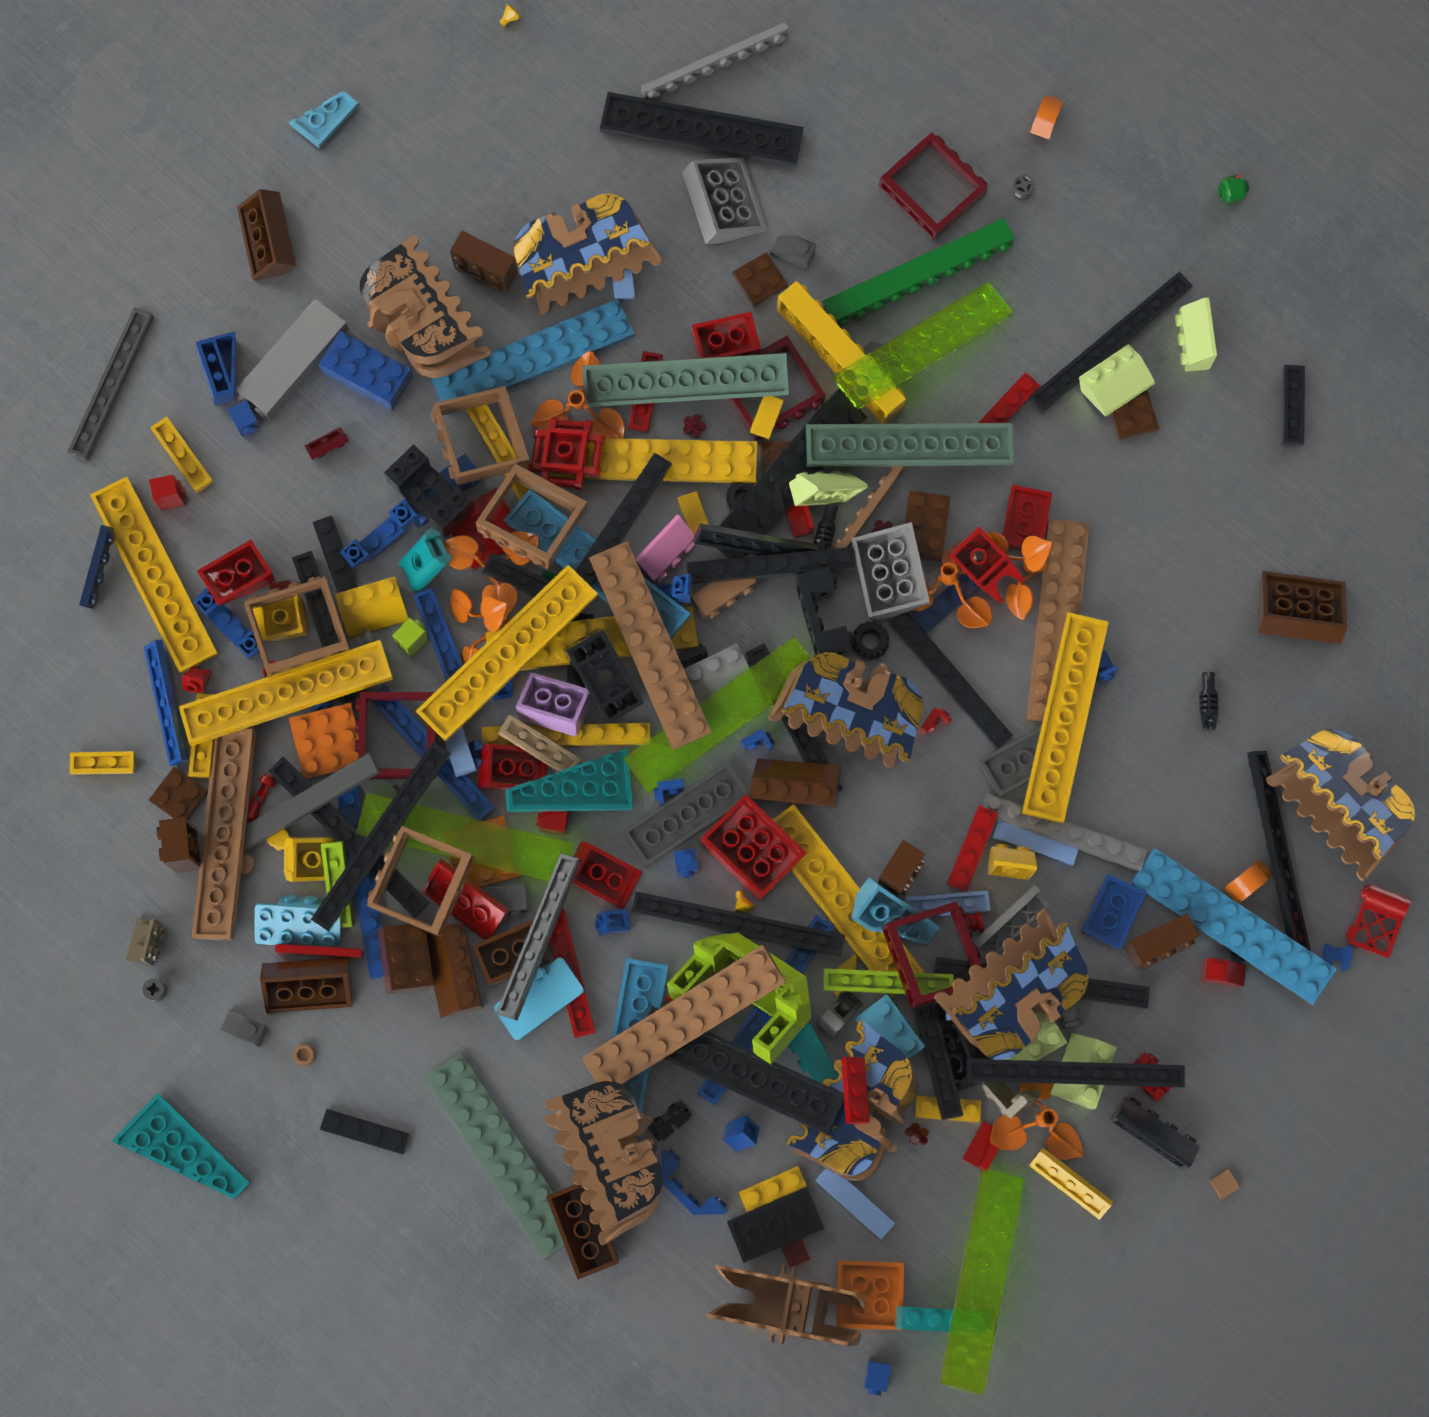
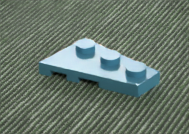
[289,91,359,149]
[853,994,927,1059]

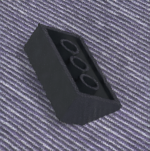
[1109,1097,1200,1170]

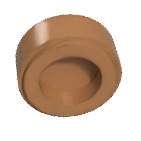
[241,853,255,875]
[293,1044,315,1066]

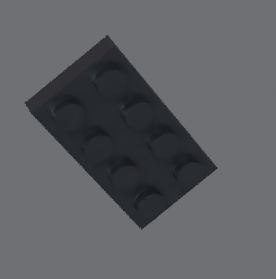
[727,1188,824,1263]

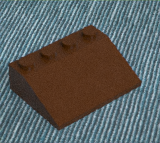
[1258,571,1347,644]

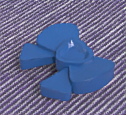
[468,740,483,771]
[1321,943,1353,971]

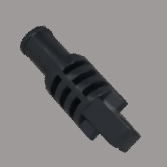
[813,504,838,550]
[1199,672,1219,731]

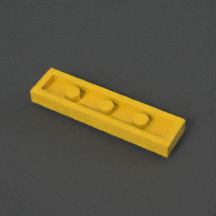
[150,416,213,494]
[188,693,214,778]
[1029,1148,1114,1220]

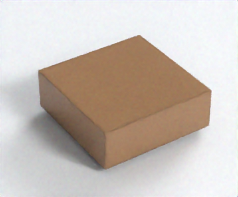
[1209,1169,1240,1199]

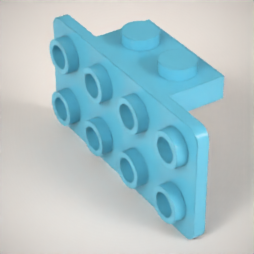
[255,894,341,947]
[494,958,584,1040]

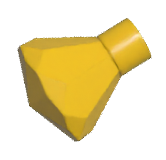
[499,4,521,27]
[734,891,754,914]

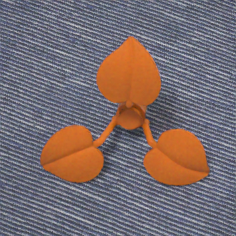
[531,351,625,439]
[443,531,538,621]
[986,532,1053,620]
[913,540,992,628]
[450,589,509,665]
[990,1083,1083,1160]

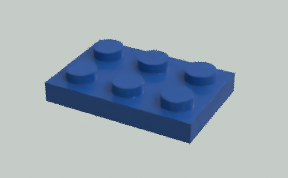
[1081,874,1147,950]

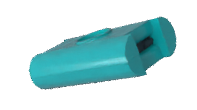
[399,529,452,592]

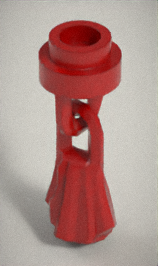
[247,773,276,823]

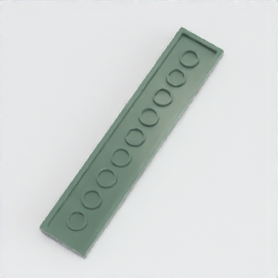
[582,353,790,407]
[806,423,1014,467]
[425,1053,565,1260]

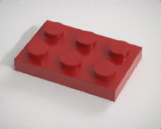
[1002,485,1052,549]

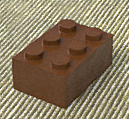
[450,230,518,293]
[904,490,951,562]
[156,817,200,873]
[878,840,925,897]
[1124,913,1200,970]
[472,920,550,988]
[377,922,434,995]

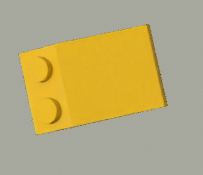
[987,844,1037,880]

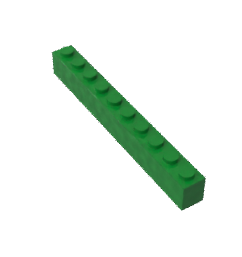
[822,218,1015,328]

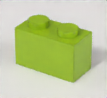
[392,618,429,659]

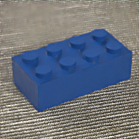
[319,331,413,411]

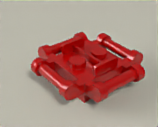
[528,417,606,491]

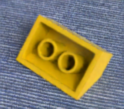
[335,576,409,639]

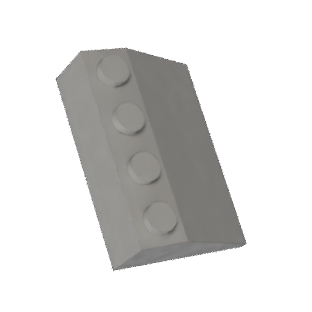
[682,157,767,244]
[851,522,930,622]
[684,643,765,730]

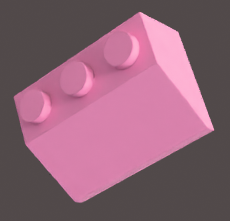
[636,515,696,585]

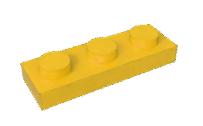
[69,751,135,775]
[915,1096,981,1123]
[738,1166,807,1213]

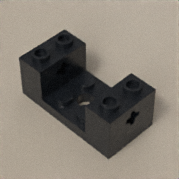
[384,444,475,538]
[795,567,854,657]
[562,628,644,724]

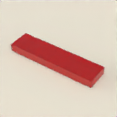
[628,351,663,433]
[275,944,364,960]

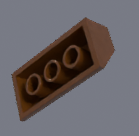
[237,189,296,281]
[750,758,841,808]
[426,922,483,1018]
[260,957,352,1013]
[546,1184,619,1280]

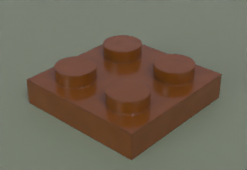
[732,252,788,307]
[1111,390,1159,440]
[149,766,208,819]

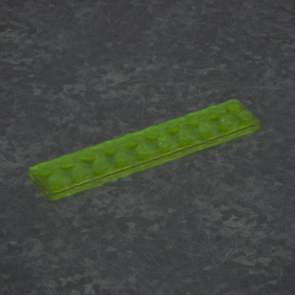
[833,282,1013,409]
[623,636,810,793]
[356,793,574,882]
[939,1169,1025,1396]

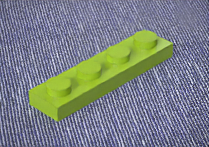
[321,841,354,928]

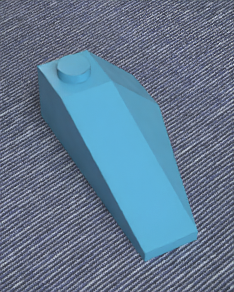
[852,877,941,945]

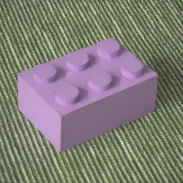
[516,672,591,737]

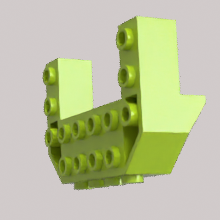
[667,932,811,1064]

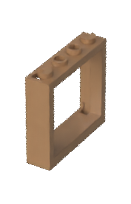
[431,386,530,485]
[476,464,587,569]
[244,576,349,677]
[367,826,475,937]

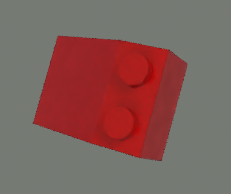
[692,311,761,358]
[197,539,275,606]
[478,743,547,790]
[572,841,642,909]

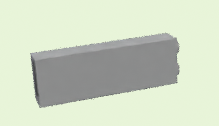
[235,299,349,420]

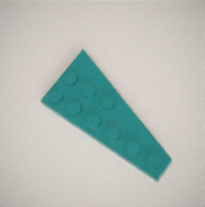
[506,748,633,812]
[111,1093,251,1200]

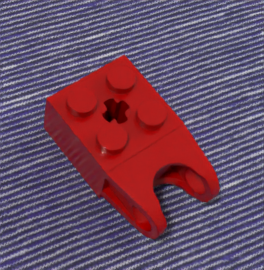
[948,526,1025,604]

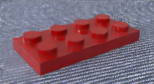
[421,858,509,940]

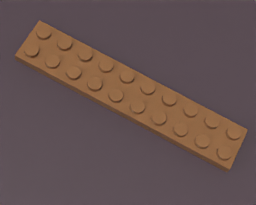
[1026,518,1090,722]
[589,541,712,750]
[192,729,257,940]
[582,944,787,1085]

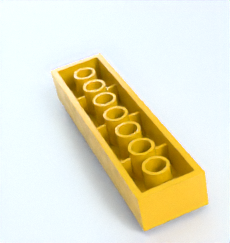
[777,281,906,424]

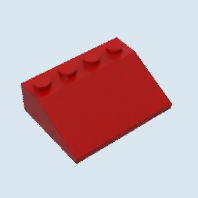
[700,794,807,903]

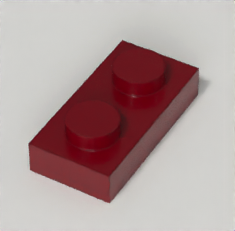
[304,427,348,460]

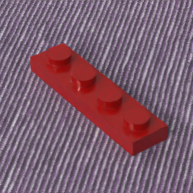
[978,372,1041,423]
[947,805,999,892]

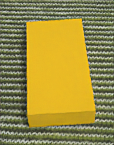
[750,396,784,439]
[677,491,709,535]

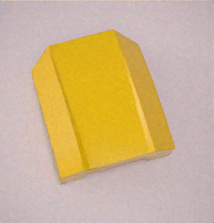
[253,595,309,641]
[284,837,336,882]

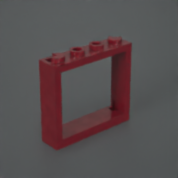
[879,132,988,241]
[728,335,826,441]
[355,692,437,779]
[881,901,985,1009]

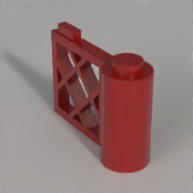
[1345,883,1411,958]

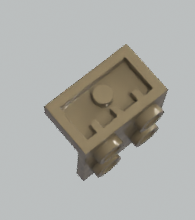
[126,918,165,966]
[981,1082,1042,1119]

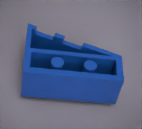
[196,331,236,406]

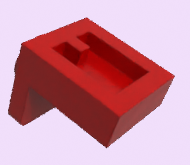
[182,667,211,694]
[918,707,952,736]

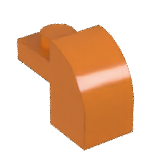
[1030,96,1064,139]
[1224,859,1273,904]

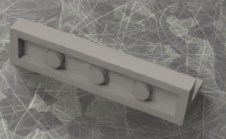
[973,885,1051,960]

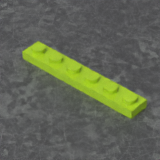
[823,968,954,995]

